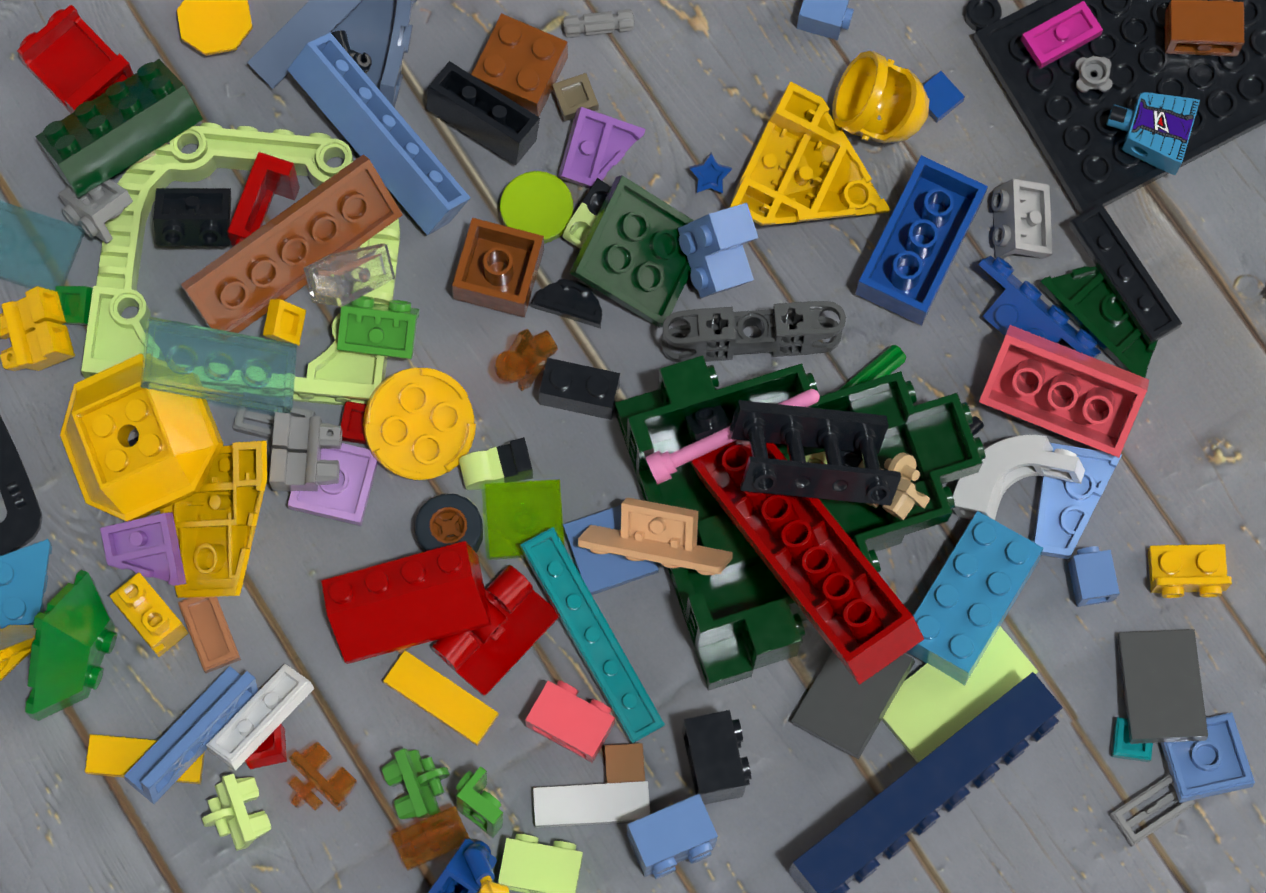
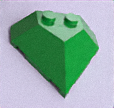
[25,570,117,721]

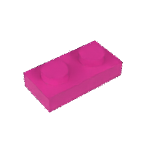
[1021,1,1103,69]

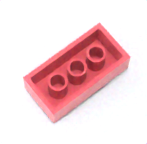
[979,325,1149,458]

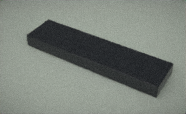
[1069,203,1182,345]

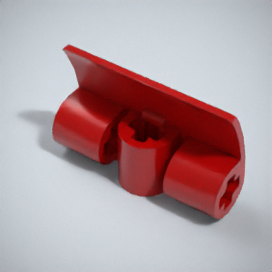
[431,565,559,696]

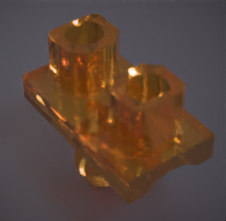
[494,329,558,391]
[288,742,357,812]
[392,806,470,871]

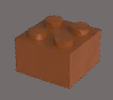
[471,13,568,117]
[452,218,544,317]

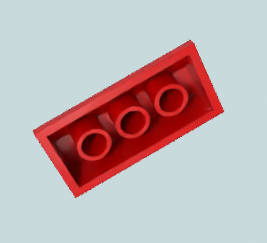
[321,541,491,664]

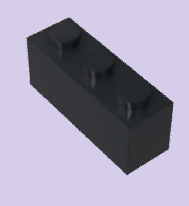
[426,61,540,165]

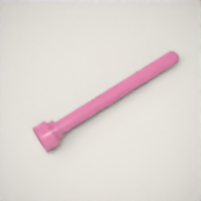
[645,389,820,484]

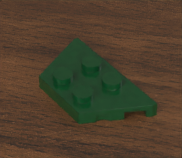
[1039,266,1158,378]

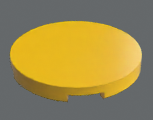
[363,368,476,480]

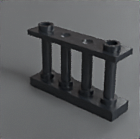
[729,400,901,506]

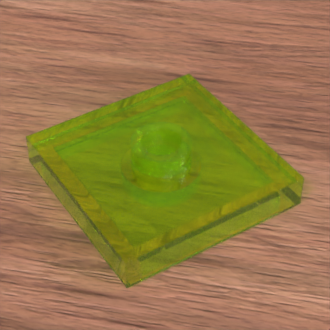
[485,479,565,560]

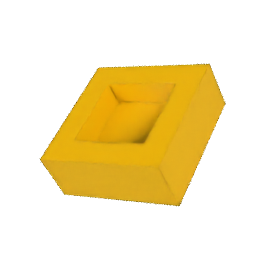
[263,299,306,346]

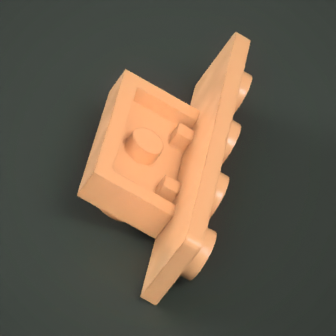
[578,497,733,575]

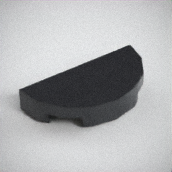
[531,279,602,329]

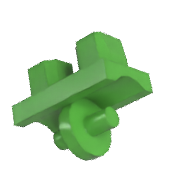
[382,748,450,820]

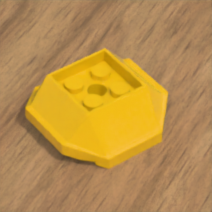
[60,354,224,522]

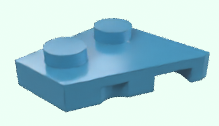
[0,539,52,629]

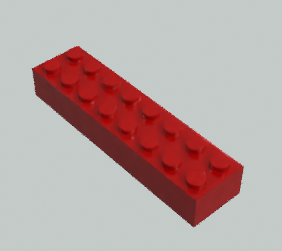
[690,440,924,685]

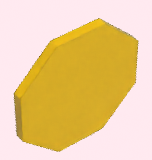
[177,0,253,56]

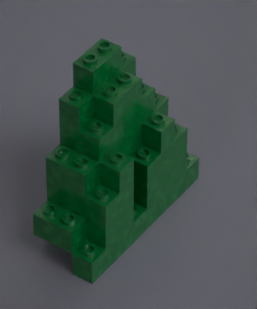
[615,355,986,691]

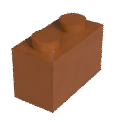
[1165,0,1244,56]

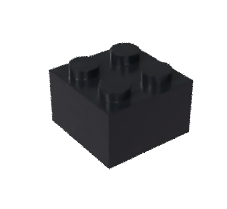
[682,710,752,805]

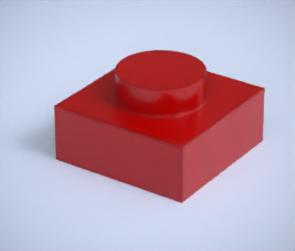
[341,401,367,445]
[245,723,287,769]

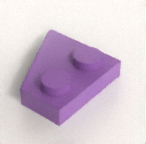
[558,107,646,189]
[100,512,187,586]

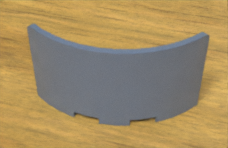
[331,0,417,108]

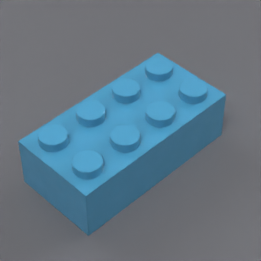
[907,511,1043,685]

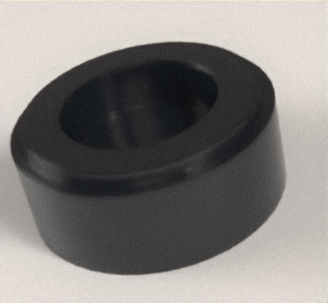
[964,0,1002,31]

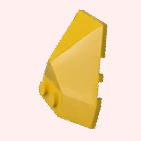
[160,441,267,598]

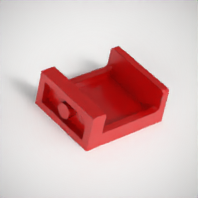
[17,5,134,114]
[228,152,300,247]

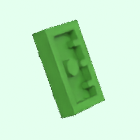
[337,295,420,359]
[455,766,503,838]

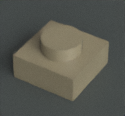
[552,73,599,121]

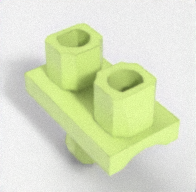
[202,774,271,851]

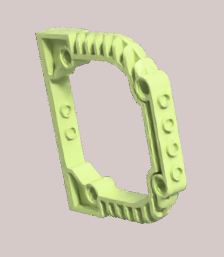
[81,122,400,406]

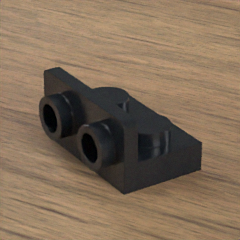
[153,188,232,246]

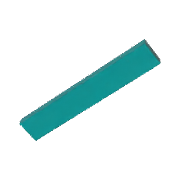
[520,527,665,744]

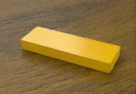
[383,650,499,746]
[85,734,205,785]

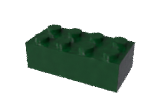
[35,59,203,198]

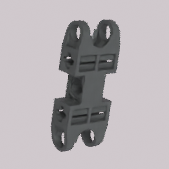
[661,301,846,362]

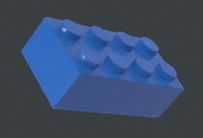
[855,155,988,326]

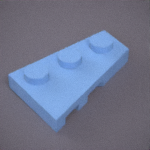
[1033,443,1122,559]

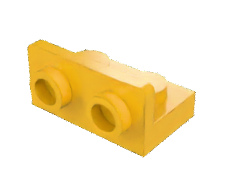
[1148,544,1232,598]

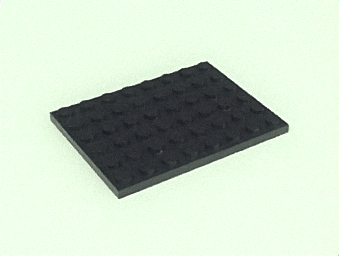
[974,0,1266,215]

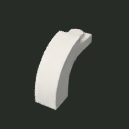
[953,435,1085,520]

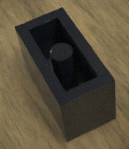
[539,358,620,420]

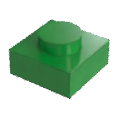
[55,286,93,325]

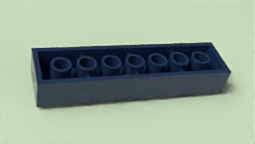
[788,672,1063,893]

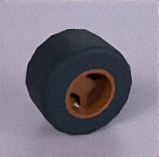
[415,494,483,553]

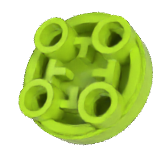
[500,171,573,244]

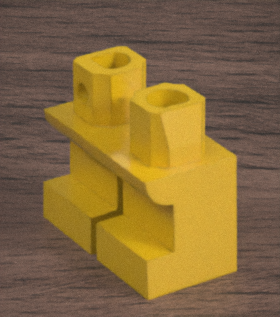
[0,286,75,371]
[110,572,189,657]

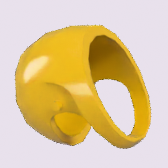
[832,51,929,143]

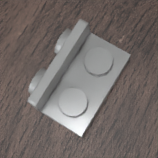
[58,179,133,243]
[991,179,1053,259]

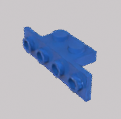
[978,256,1101,358]

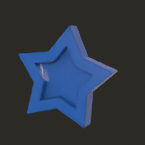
[689,152,732,193]

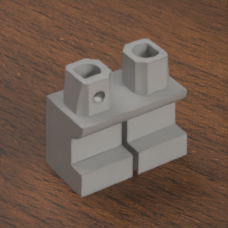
[269,412,342,491]

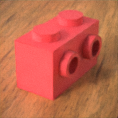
[525,680,615,763]

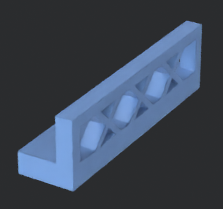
[124,666,258,804]

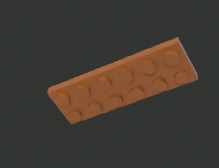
[181,154,403,345]

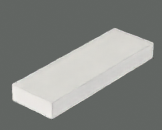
[206,664,314,771]
[533,781,650,828]

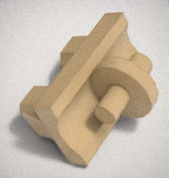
[858,453,930,520]

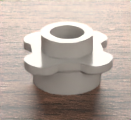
[1075,56,1112,92]

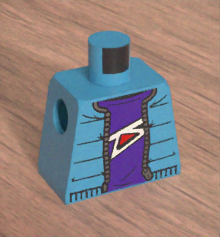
[1107,92,1200,175]

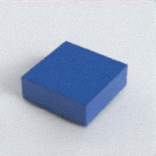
[923,71,965,123]

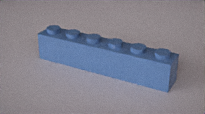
[287,32,470,235]

